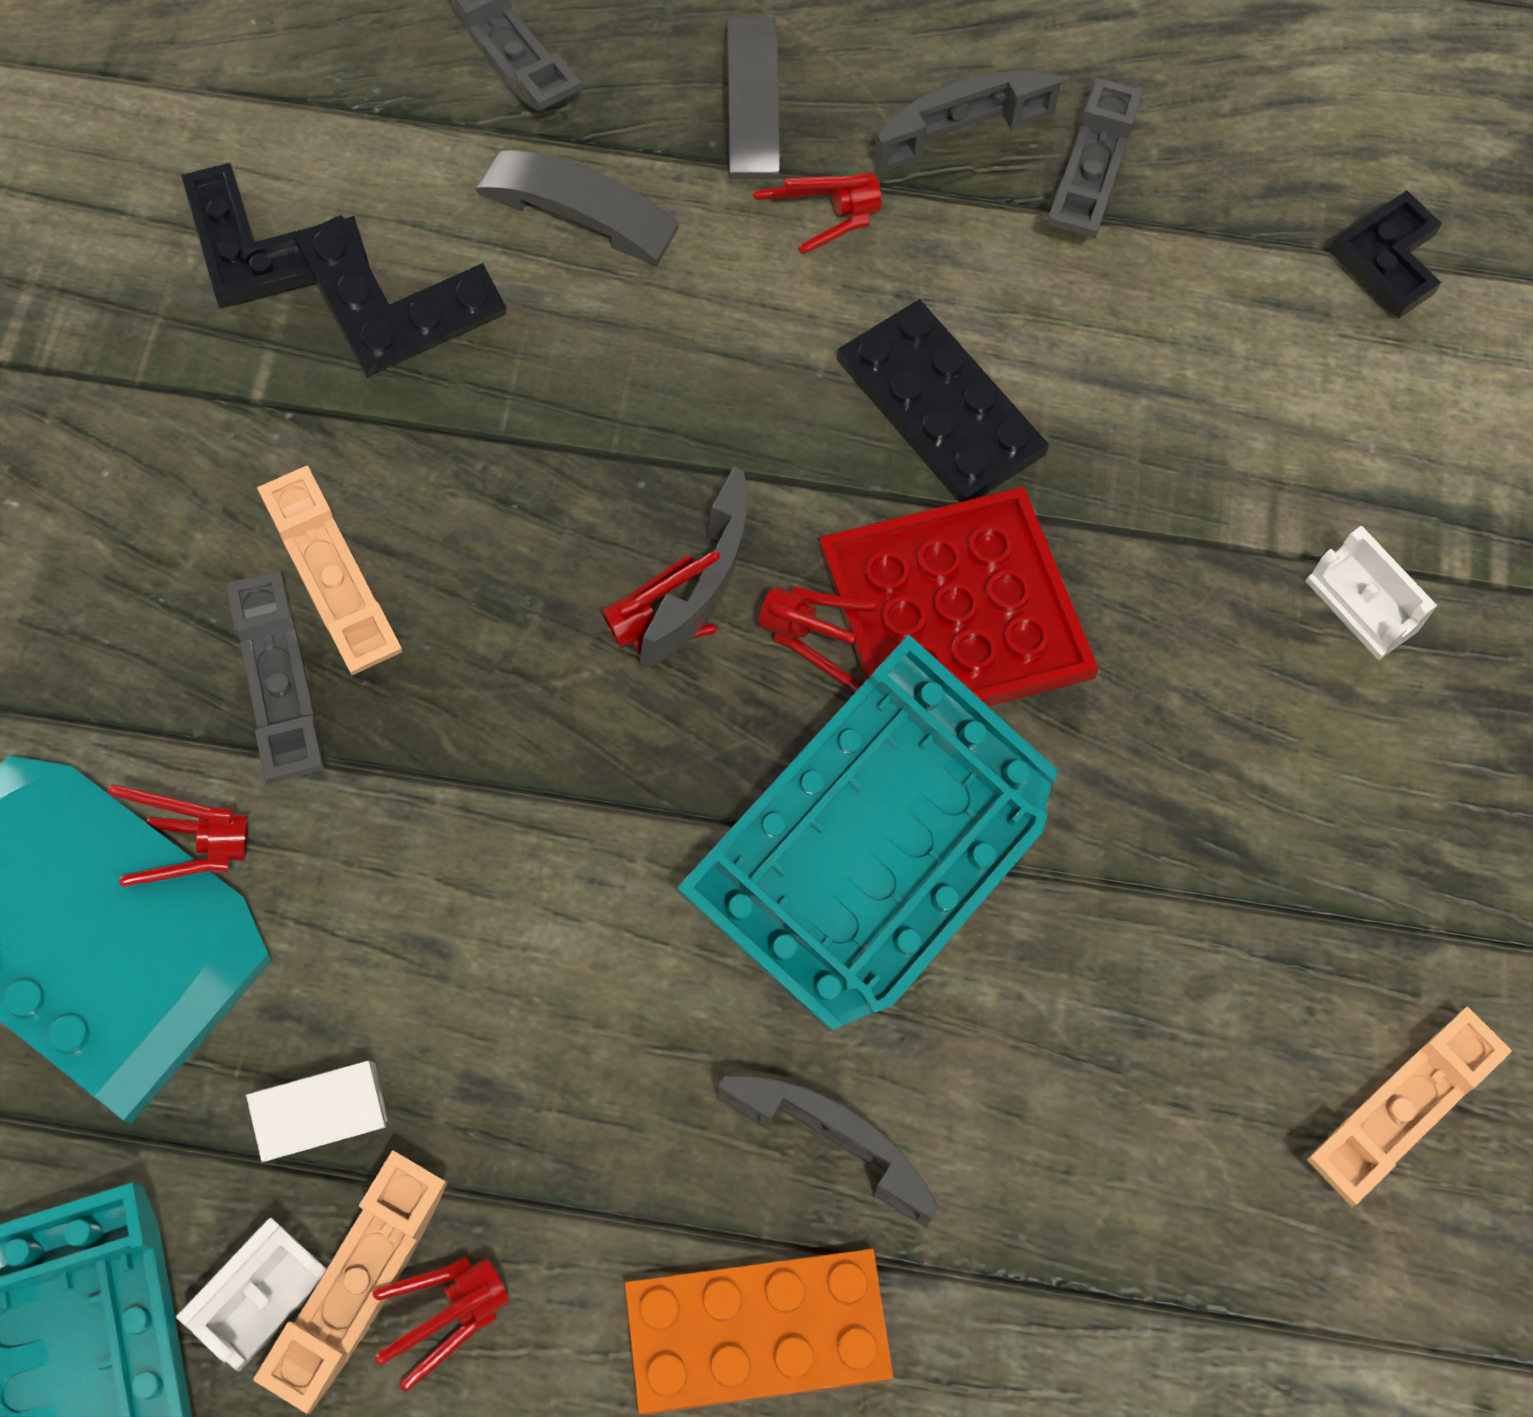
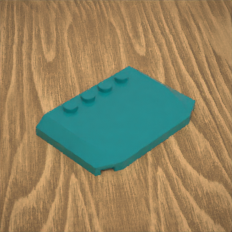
[675,635,1058,1031]
[0,755,273,1125]
[0,1182,192,1417]

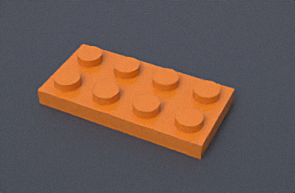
[625,1249,893,1416]

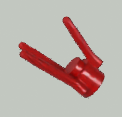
[753,172,882,254]
[601,551,720,654]
[759,585,877,692]
[108,784,249,887]
[373,1257,510,1391]

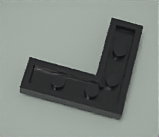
[181,162,370,308]
[294,215,507,378]

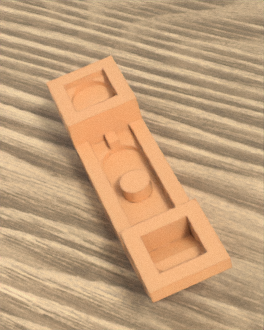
[257,465,403,676]
[1307,1006,1512,1207]
[253,1150,447,1414]

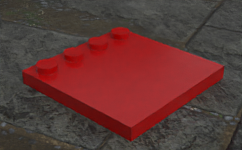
[819,487,1099,707]

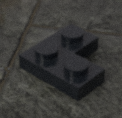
[1329,190,1442,319]

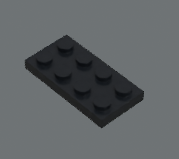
[837,299,1049,503]

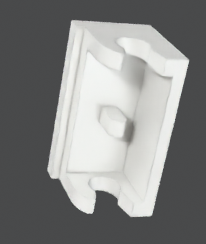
[1305,526,1437,661]
[246,1061,388,1162]
[176,1217,327,1372]

